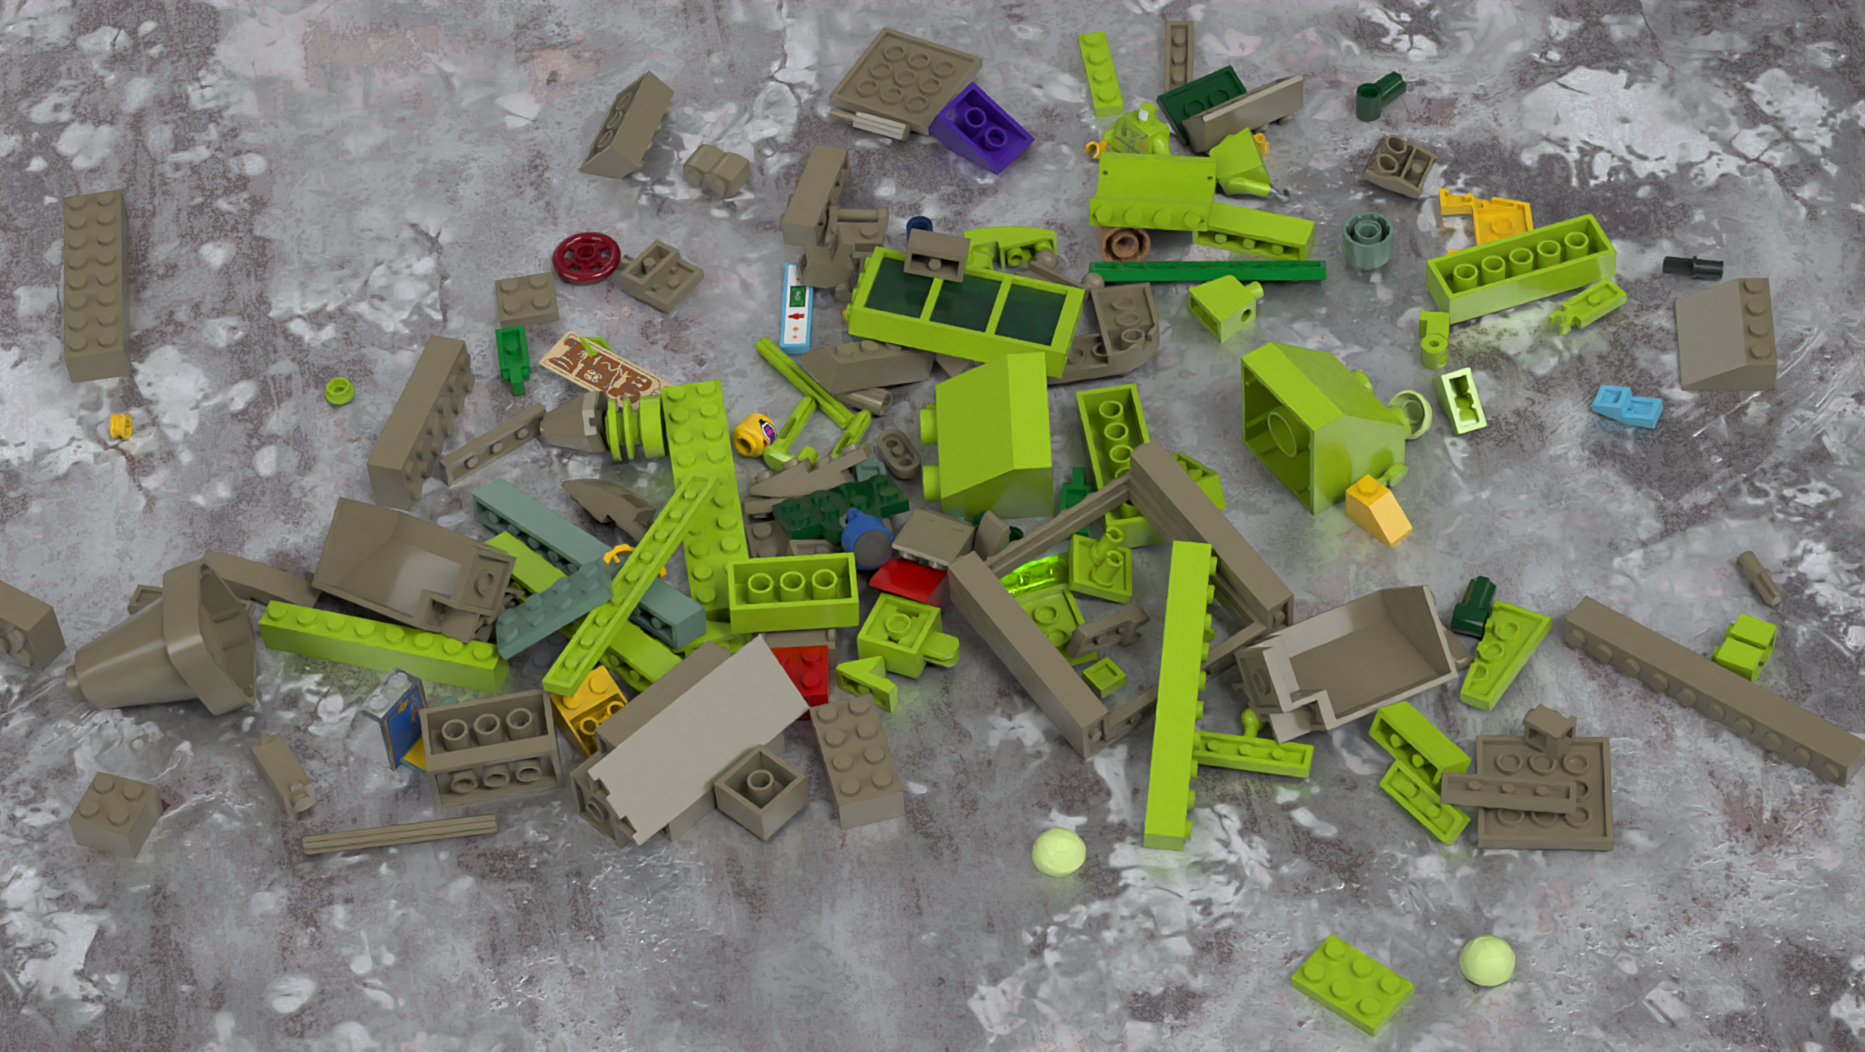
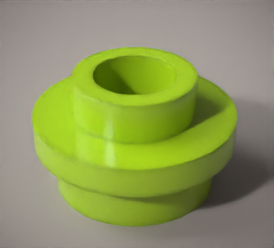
[324,377,355,405]

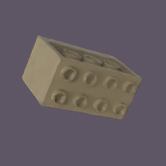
[419,688,565,809]

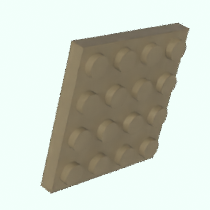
[829,27,983,136]
[1476,735,1614,850]

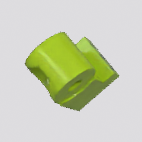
[1419,311,1450,370]

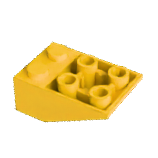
[550,664,628,760]

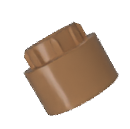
[1095,226,1150,262]

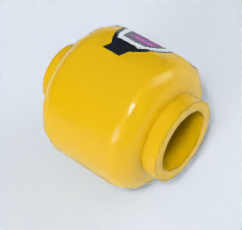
[732,413,777,458]

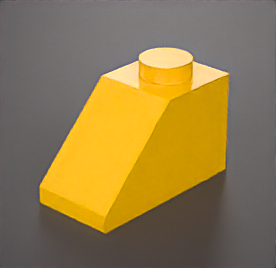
[1345,474,1413,548]

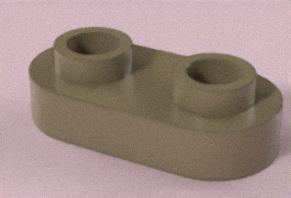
[877,429,921,479]

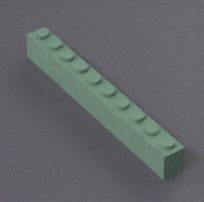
[471,477,706,650]

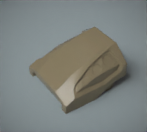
[1361,134,1438,198]

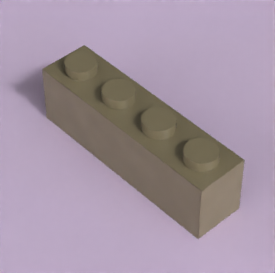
[779,144,850,247]

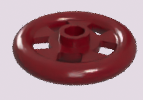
[552,232,621,284]

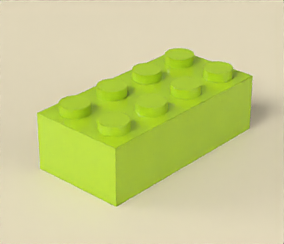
[727,552,859,634]

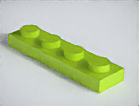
[1077,31,1124,118]

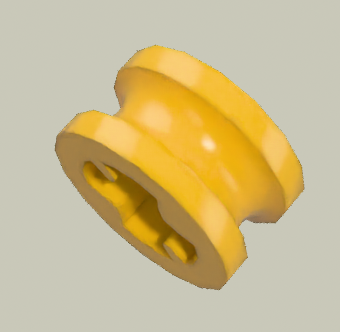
[110,413,133,440]

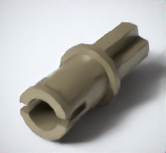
[1736,551,1783,606]

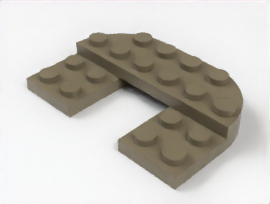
[973,282,1160,384]

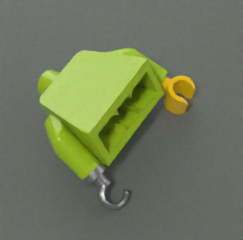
[1208,127,1290,202]

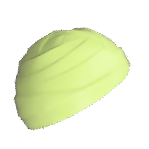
[1387,390,1432,441]
[1031,827,1086,877]
[1460,935,1515,986]

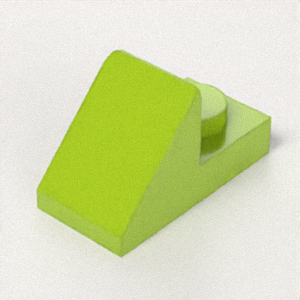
[836,656,898,713]

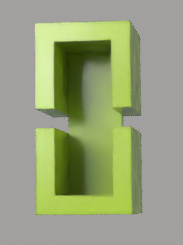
[1711,613,1778,683]

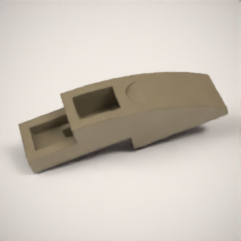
[749,441,873,497]
[561,478,657,545]

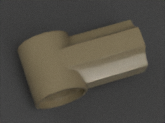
[834,387,893,416]

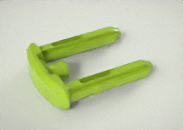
[763,395,872,472]

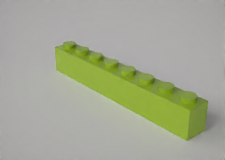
[258,600,509,694]

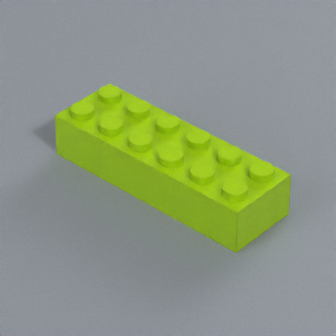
[1425,213,1617,325]
[1075,383,1166,548]

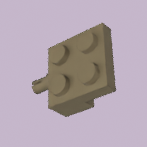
[620,239,704,313]

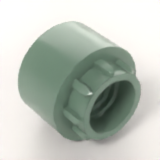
[1342,212,1394,271]

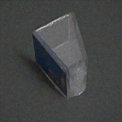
[343,667,428,772]

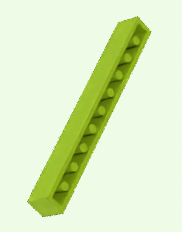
[484,531,682,693]
[1143,540,1217,851]

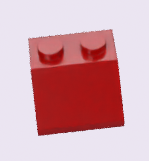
[869,556,950,615]

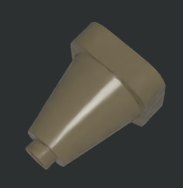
[65,558,257,716]

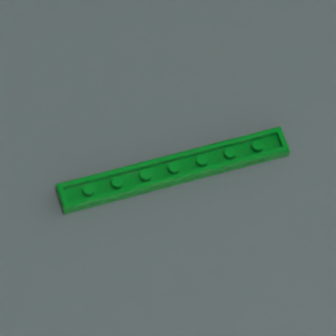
[1088,260,1326,281]

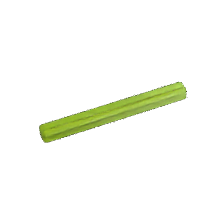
[755,337,854,429]

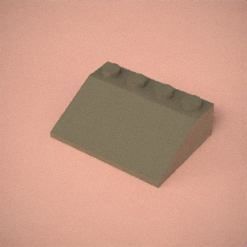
[1675,278,1778,391]

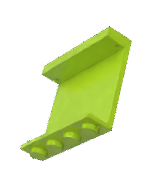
[1089,152,1217,232]

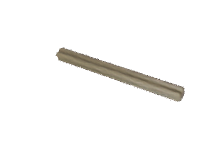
[302,813,498,855]

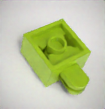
[857,592,961,679]

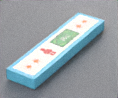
[780,263,814,354]

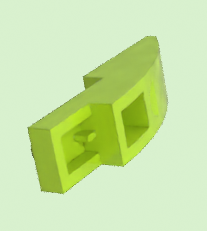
[962,226,1058,269]

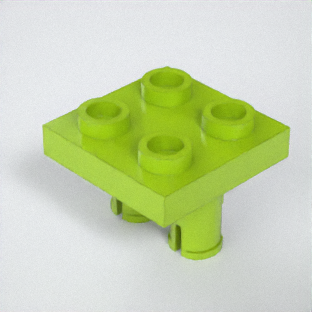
[1069,526,1132,604]

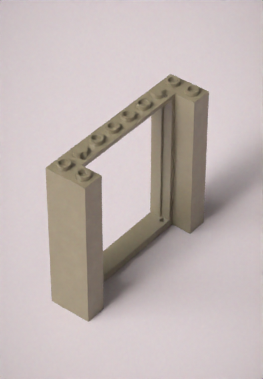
[947,438,1294,761]

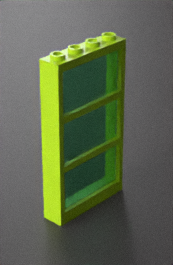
[845,246,1085,379]

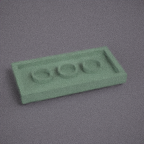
[495,557,613,660]

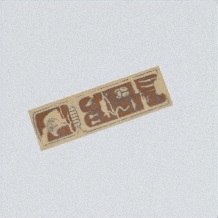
[538,330,675,432]

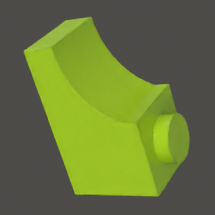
[1431,367,1487,435]

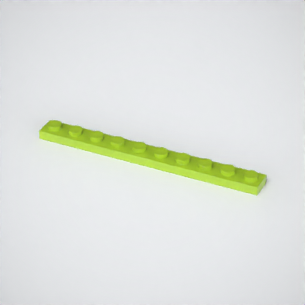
[542,470,720,697]

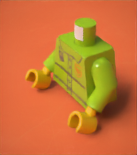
[1085,102,1171,160]

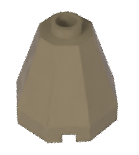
[540,391,611,453]

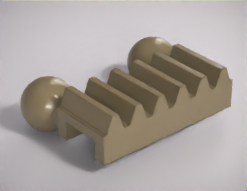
[1014,249,1104,303]

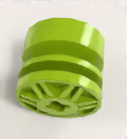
[605,394,667,462]

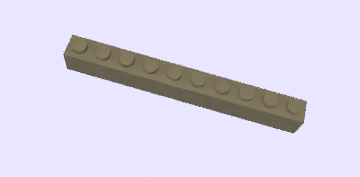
[1563,596,1865,788]

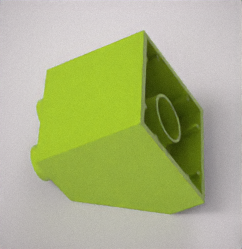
[1240,341,1411,516]
[920,352,1055,522]

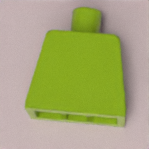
[1188,275,1264,343]

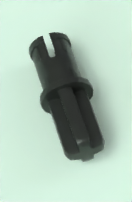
[1662,256,1724,280]

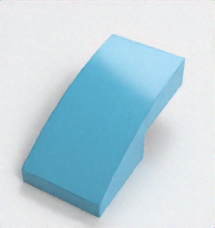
[1592,385,1664,429]

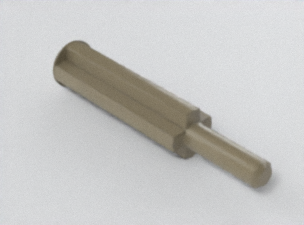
[829,108,911,141]

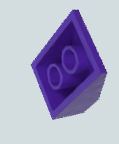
[928,82,1035,176]

